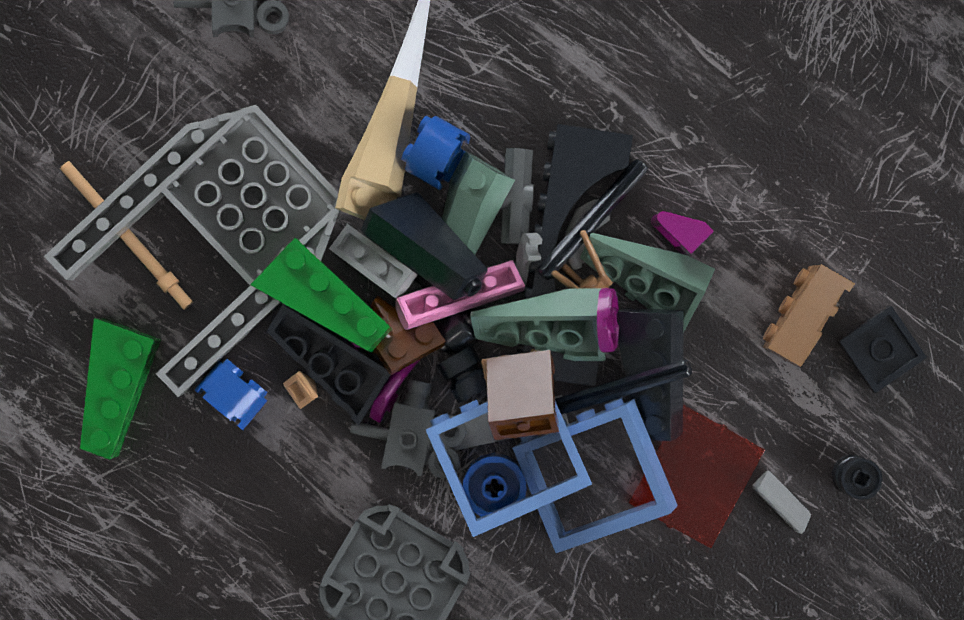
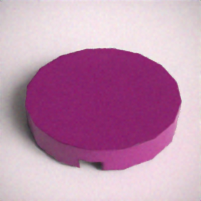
[597,288,619,353]

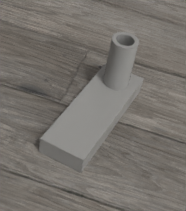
[329,224,422,298]

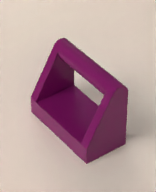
[651,211,714,255]

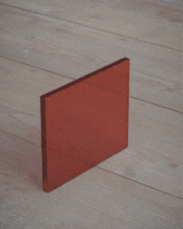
[628,405,765,548]

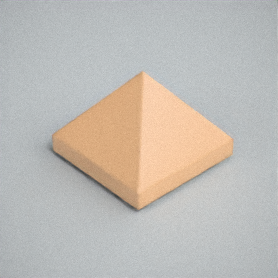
[283,371,318,409]

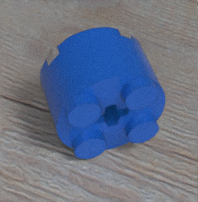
[401,116,470,190]
[194,359,268,430]
[463,453,526,517]

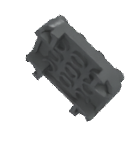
[318,504,471,620]

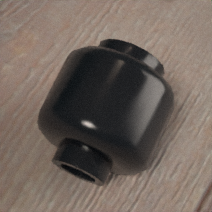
[436,310,479,354]

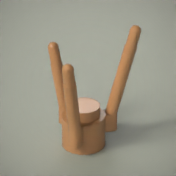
[552,230,613,289]

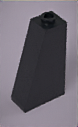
[361,192,488,300]

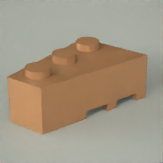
[763,264,855,367]

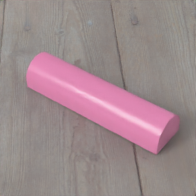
[396,260,525,330]

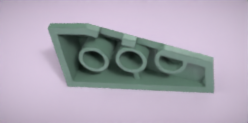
[442,151,515,255]
[580,233,715,333]
[470,288,606,361]

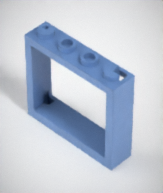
[513,398,678,553]
[426,400,592,537]

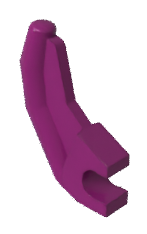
[369,360,420,423]

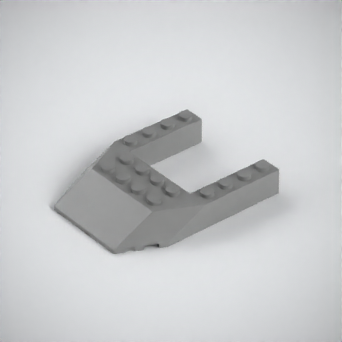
[44,105,340,397]

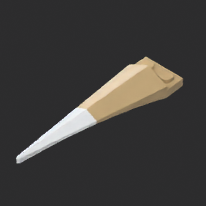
[335,0,430,220]

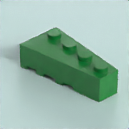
[250,238,393,353]
[80,318,161,460]

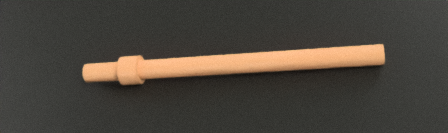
[60,161,193,310]

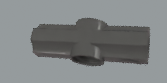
[500,148,533,245]

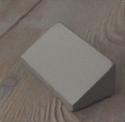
[752,471,811,534]

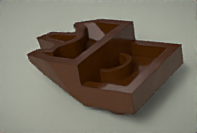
[371,296,446,376]

